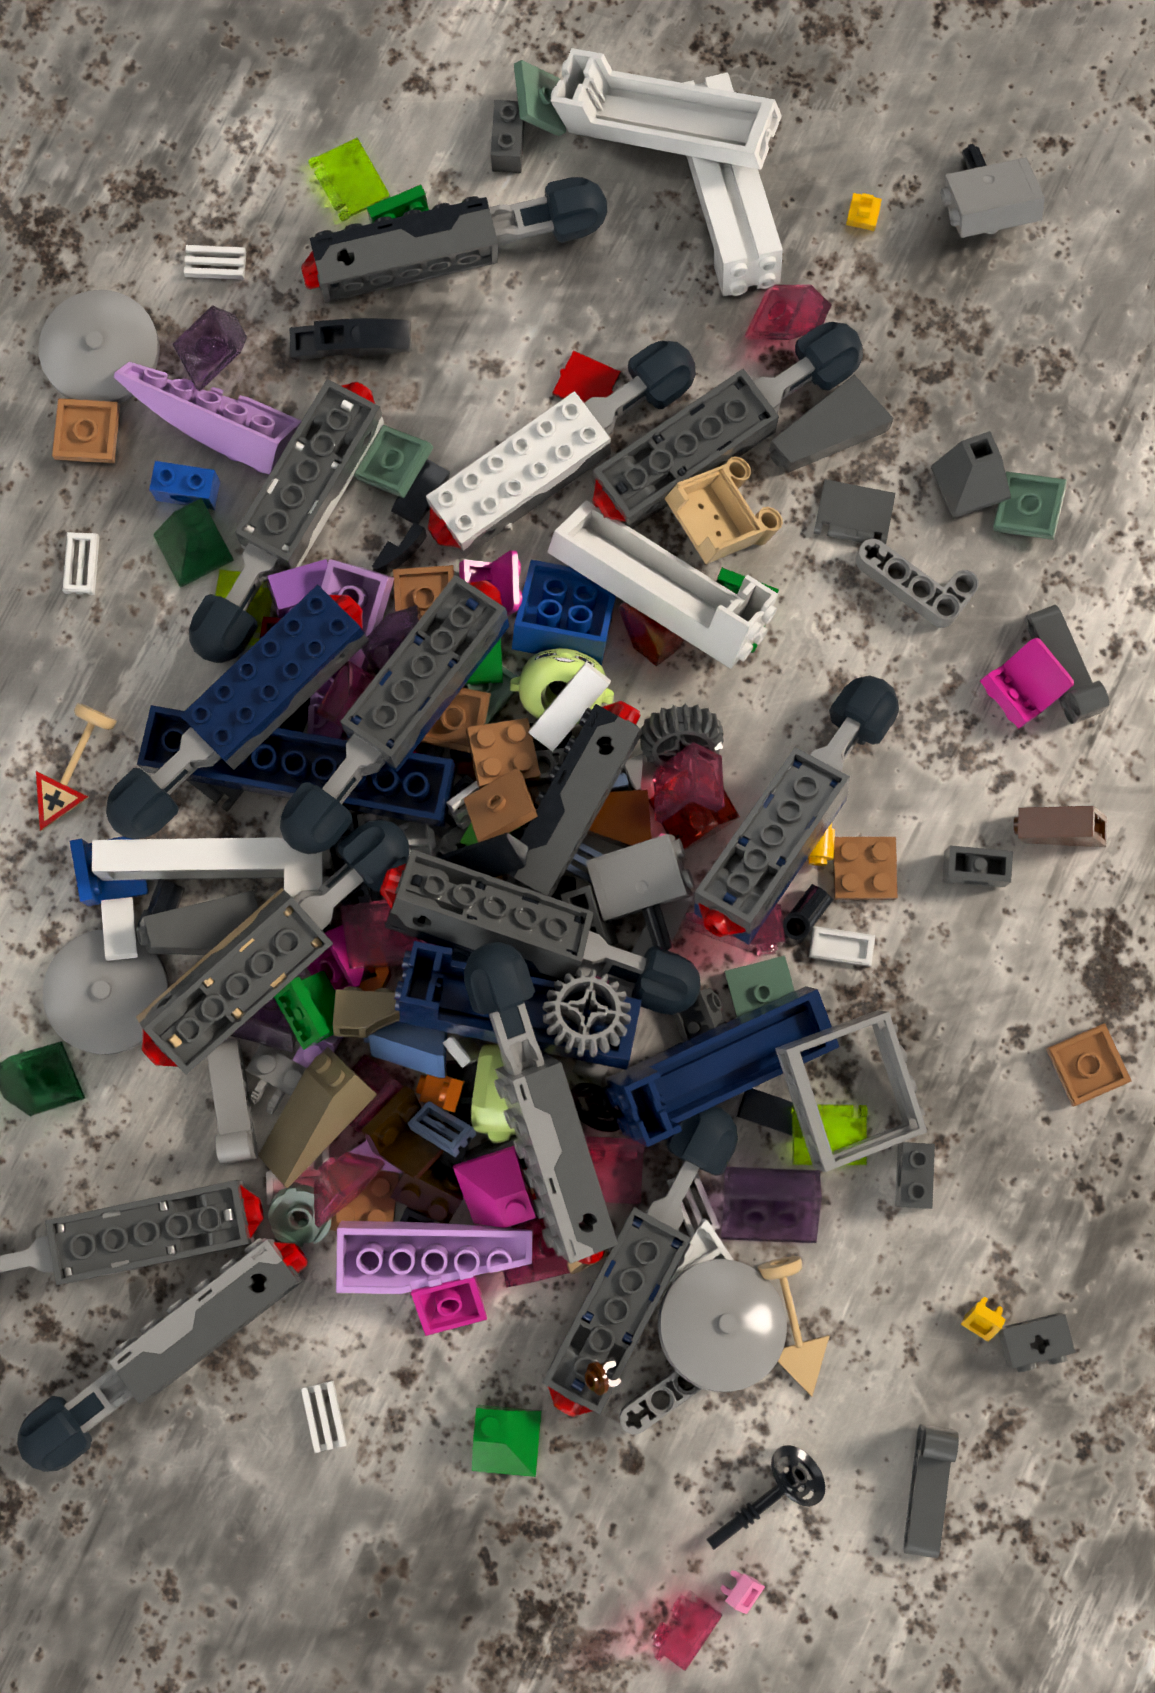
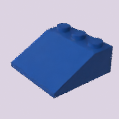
[512,559,616,666]

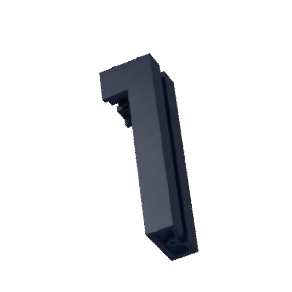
[394,941,642,1070]
[605,986,840,1147]

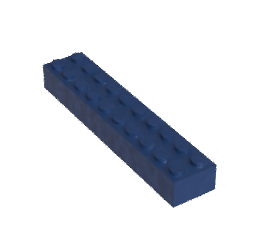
[137,705,457,827]

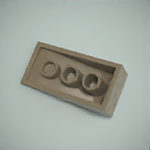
[258,1047,377,1189]

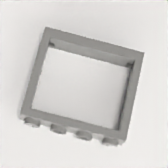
[775,1010,927,1172]

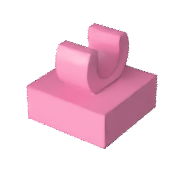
[720,1570,765,1614]

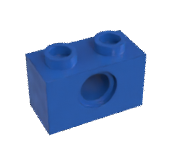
[149,461,221,510]

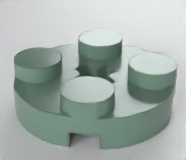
[267,1182,332,1247]

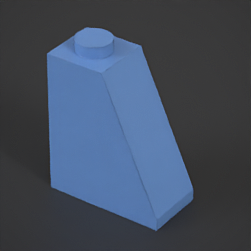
[364,1021,448,1078]

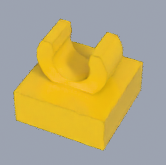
[846,193,882,231]
[961,1297,1006,1342]

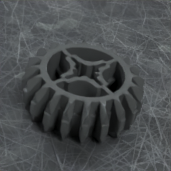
[640,703,724,771]

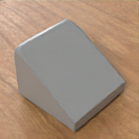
[622,753,644,791]

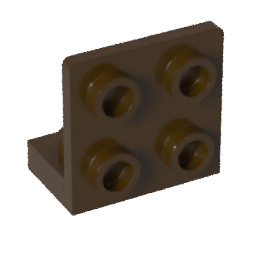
[361,1086,458,1180]

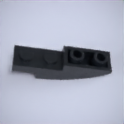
[289,318,412,360]

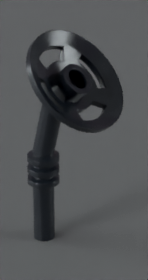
[570,1042,683,1132]
[706,1445,826,1550]

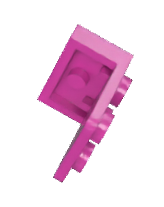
[459,550,522,616]
[980,638,1074,729]

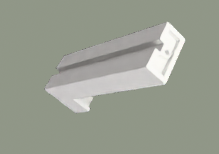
[551,48,782,170]
[684,72,783,297]
[548,500,778,669]
[92,837,332,898]

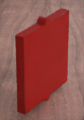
[552,350,621,403]

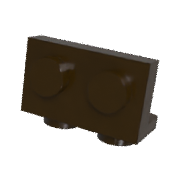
[390,1163,464,1224]

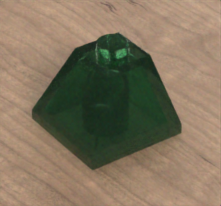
[153,498,234,588]
[0,1041,85,1117]

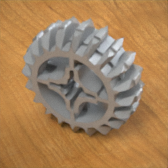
[543,969,631,1057]

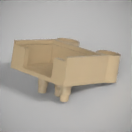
[665,457,783,564]

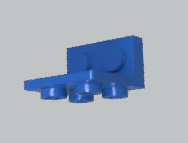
[69,836,149,907]

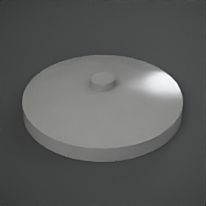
[39,290,160,404]
[43,930,169,1055]
[658,1259,787,1392]

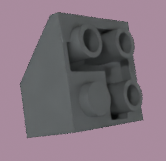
[931,431,1011,519]

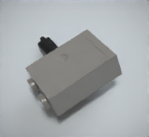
[940,144,1045,238]
[586,834,694,950]

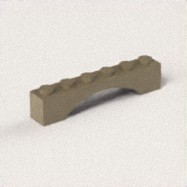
[333,986,498,1045]

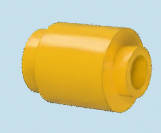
[807,823,835,866]

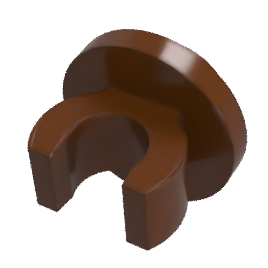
[585,1361,621,1395]

